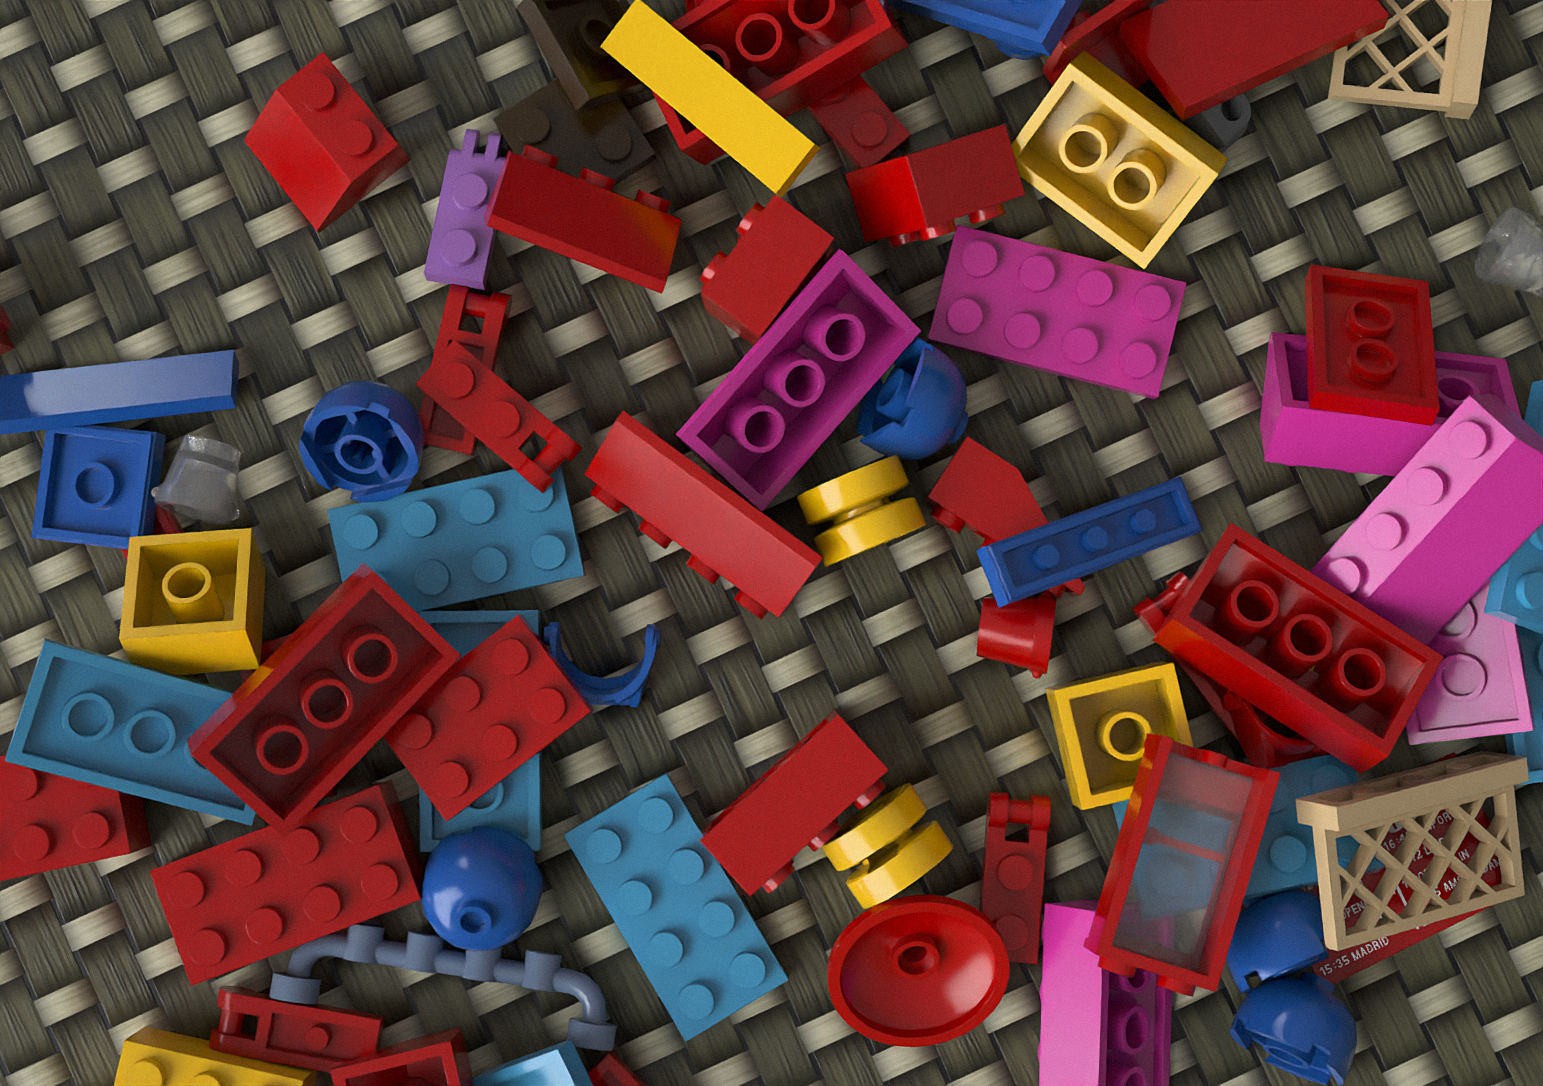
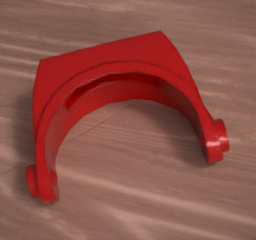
[1223,689,1329,769]

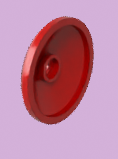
[827,895,1010,1047]

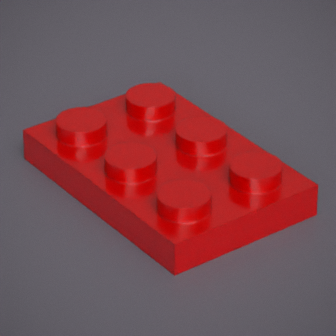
[1304,264,1440,426]
[383,615,594,822]

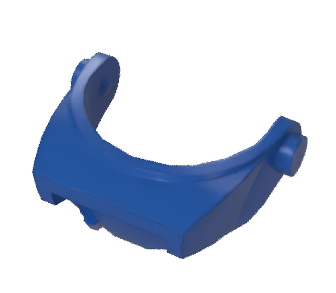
[544,622,661,707]

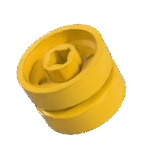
[796,455,927,567]
[821,783,954,909]

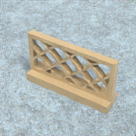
[1327,0,1492,119]
[1295,751,1529,951]

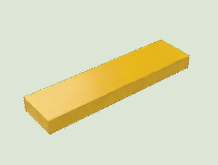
[600,0,821,197]

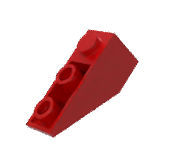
[924,436,1085,599]

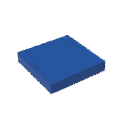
[31,425,166,550]

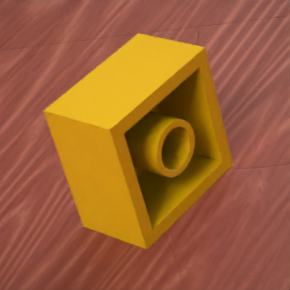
[119,528,266,675]
[1045,661,1193,810]

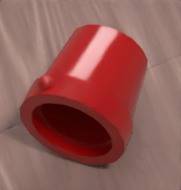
[976,591,1057,679]

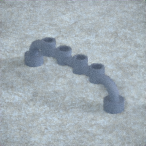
[269,923,617,1051]

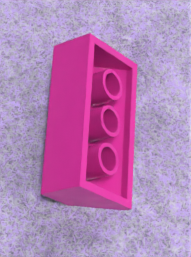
[676,249,921,512]
[1260,332,1521,477]
[1310,393,1543,645]
[1038,900,1174,1086]

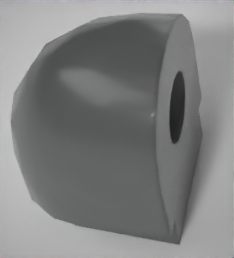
[1170,93,1251,153]

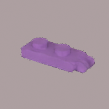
[424,129,505,290]

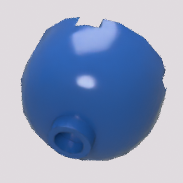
[856,336,968,460]
[299,380,425,502]
[421,826,544,952]
[1226,889,1330,994]
[1229,972,1357,1086]

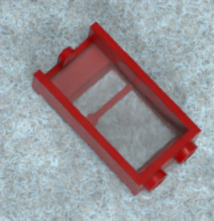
[1083,733,1281,997]

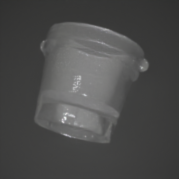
[1475,207,1543,298]
[151,435,242,525]

